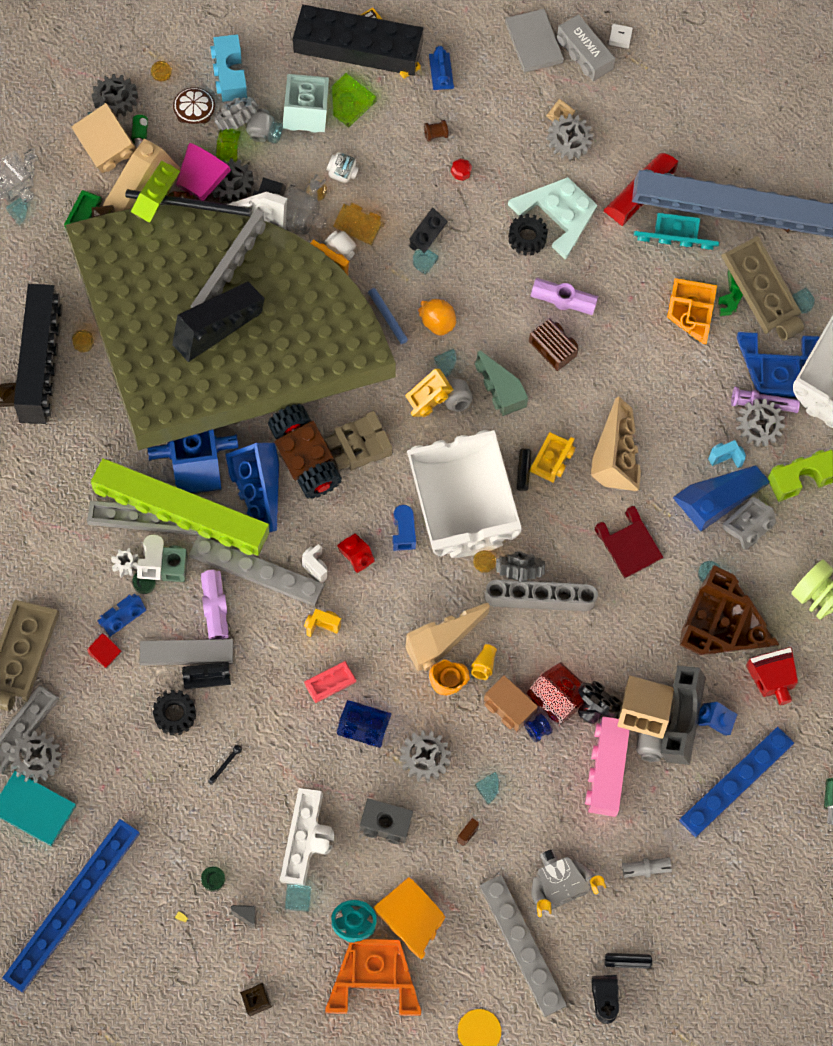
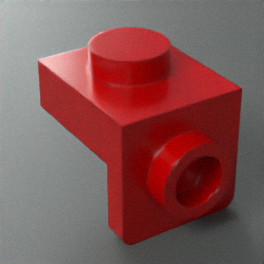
[337,533,375,573]

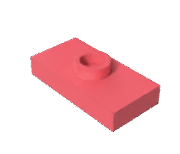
[304,661,356,703]

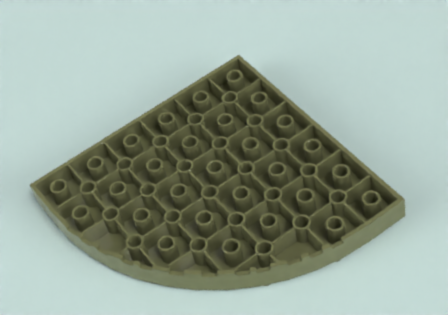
[65,205,396,450]

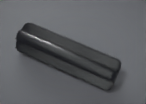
[516,448,531,491]
[604,953,652,969]

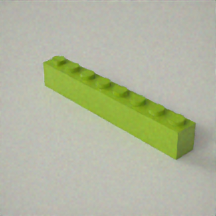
[91,458,269,556]

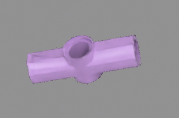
[531,278,598,315]
[201,570,229,640]

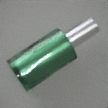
[824,778,833,825]

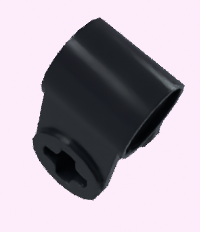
[592,975,619,1024]

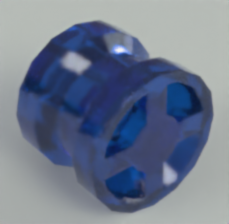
[524,713,552,743]

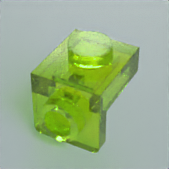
[216,128,241,162]

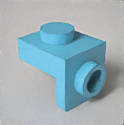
[708,440,746,468]

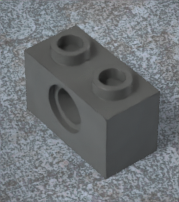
[359,798,413,844]

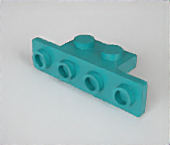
[633,213,720,250]

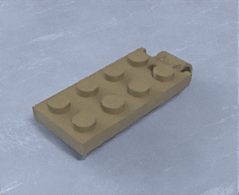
[721,236,804,341]
[0,600,60,712]

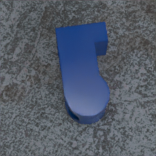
[392,505,416,551]

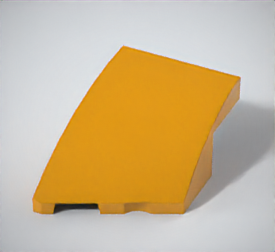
[667,278,717,345]
[373,877,445,959]

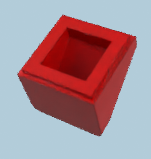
[87,633,122,668]

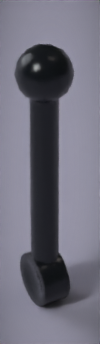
[208,745,242,785]

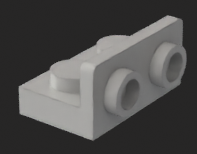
[723,496,776,550]

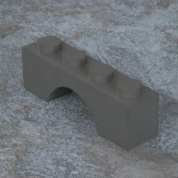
[661,666,706,765]

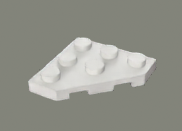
[227,192,287,230]

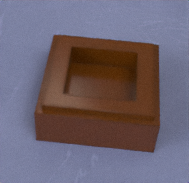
[457,818,479,846]

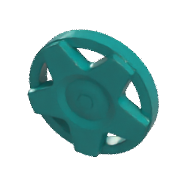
[331,900,377,943]

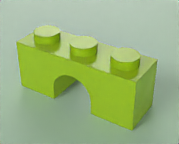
[131,160,180,223]
[768,449,833,502]

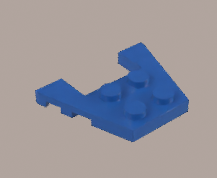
[737,332,820,398]

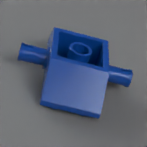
[148,429,239,494]

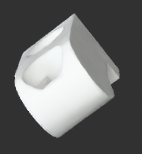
[137,535,164,580]

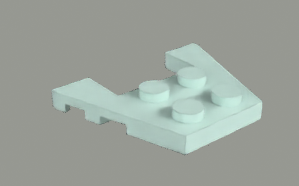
[508,177,597,260]

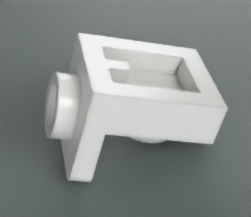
[302,544,327,583]

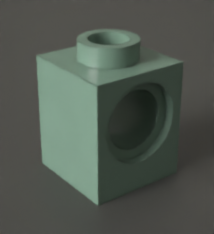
[161,545,187,582]

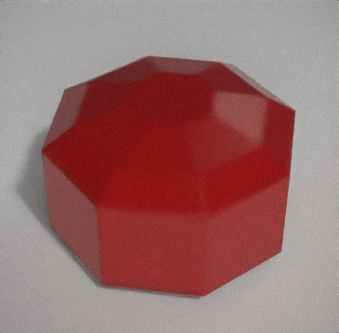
[451,158,472,181]

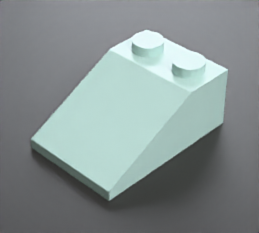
[283,74,329,133]

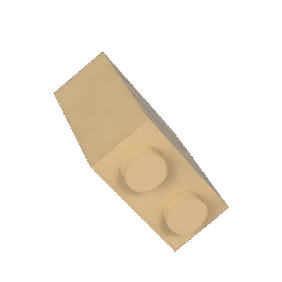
[71,103,137,173]
[617,675,674,739]

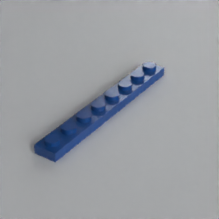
[2,819,140,993]

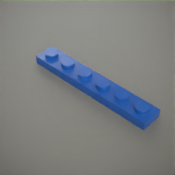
[679,727,794,838]

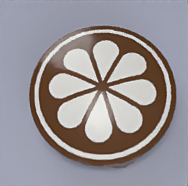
[173,87,215,124]

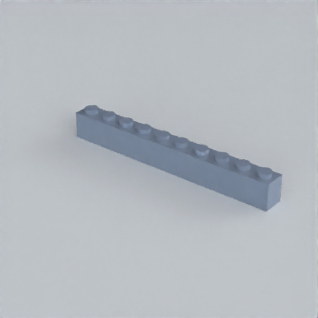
[632,169,833,238]

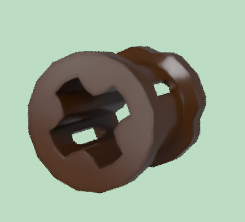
[424,120,449,142]

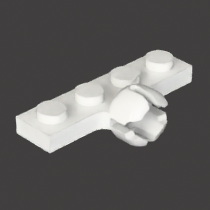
[280,788,334,886]

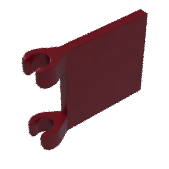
[594,506,664,579]

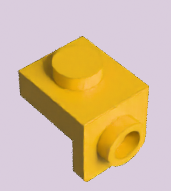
[304,608,341,637]

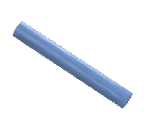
[368,288,408,344]

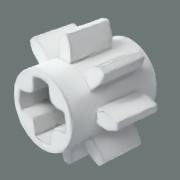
[111,548,139,578]

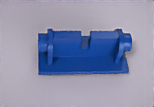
[429,46,454,90]
[97,593,146,637]

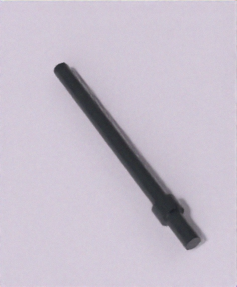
[125,189,252,217]

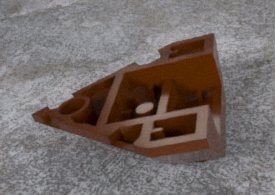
[680,565,780,655]

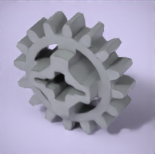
[214,97,259,130]
[547,114,593,160]
[736,399,785,447]
[400,730,451,782]
[9,731,61,783]

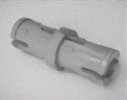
[622,857,672,879]

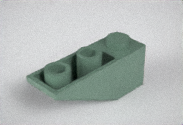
[474,350,528,416]

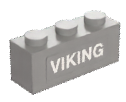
[557,14,615,81]

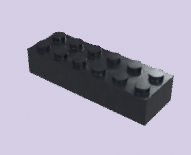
[293,4,424,76]
[14,284,63,424]

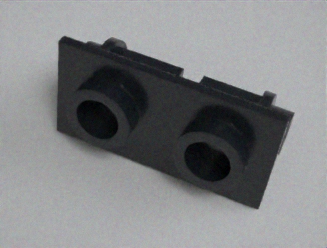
[409,207,448,253]
[182,662,231,690]

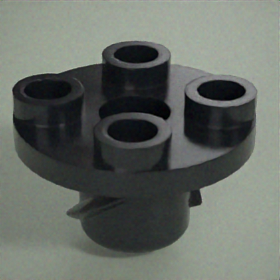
[578,681,622,724]

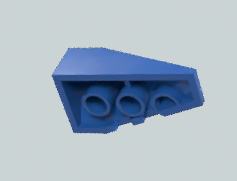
[225,443,279,533]
[673,465,770,532]

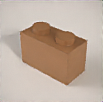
[483,675,538,732]

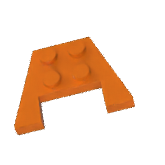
[325,939,421,1016]

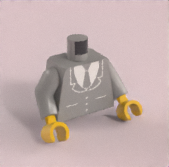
[531,849,606,917]

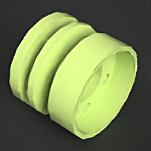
[791,559,833,620]

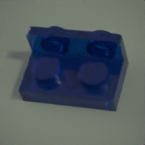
[337,700,392,748]

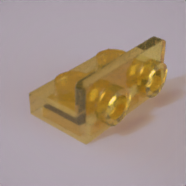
[333,202,385,246]

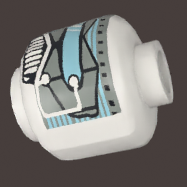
[326,152,359,183]

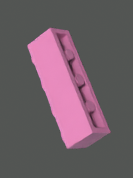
[585,716,629,817]

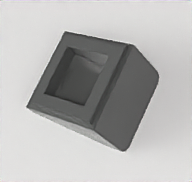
[231,905,256,929]

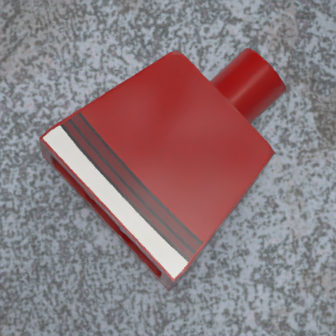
[746,647,798,705]

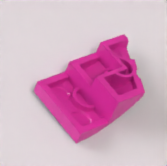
[176,143,231,201]

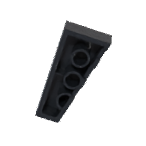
[172,281,265,362]

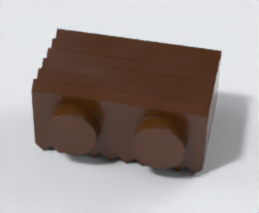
[529,318,579,371]

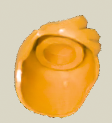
[418,299,456,336]
[429,659,470,696]

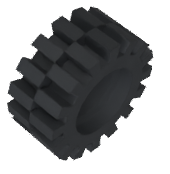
[508,214,548,256]
[153,690,196,736]

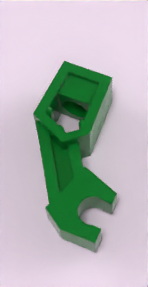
[718,270,743,316]

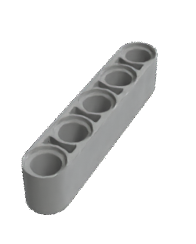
[485,580,598,611]

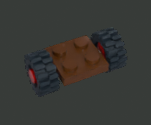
[268,404,342,499]

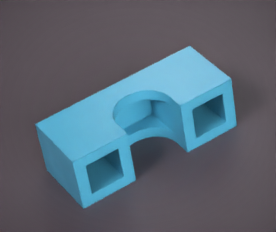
[210,34,247,102]

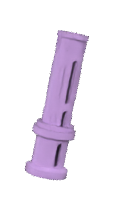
[731,387,800,413]

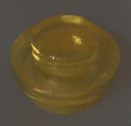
[151,61,172,82]
[473,550,496,573]

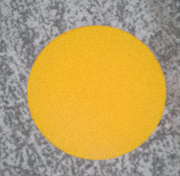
[457,1009,501,1046]

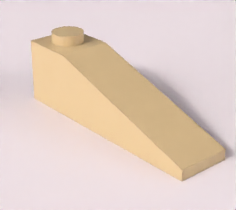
[102,138,181,212]
[591,397,641,491]
[405,603,490,672]

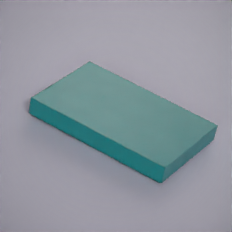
[0,771,76,847]

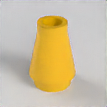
[471,644,497,680]

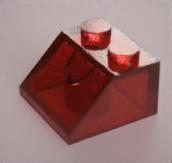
[526,662,584,725]

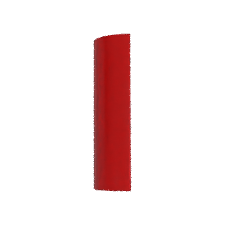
[603,153,679,226]

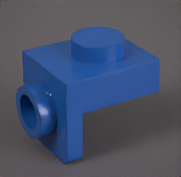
[697,702,737,736]

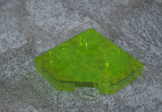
[332,73,377,128]

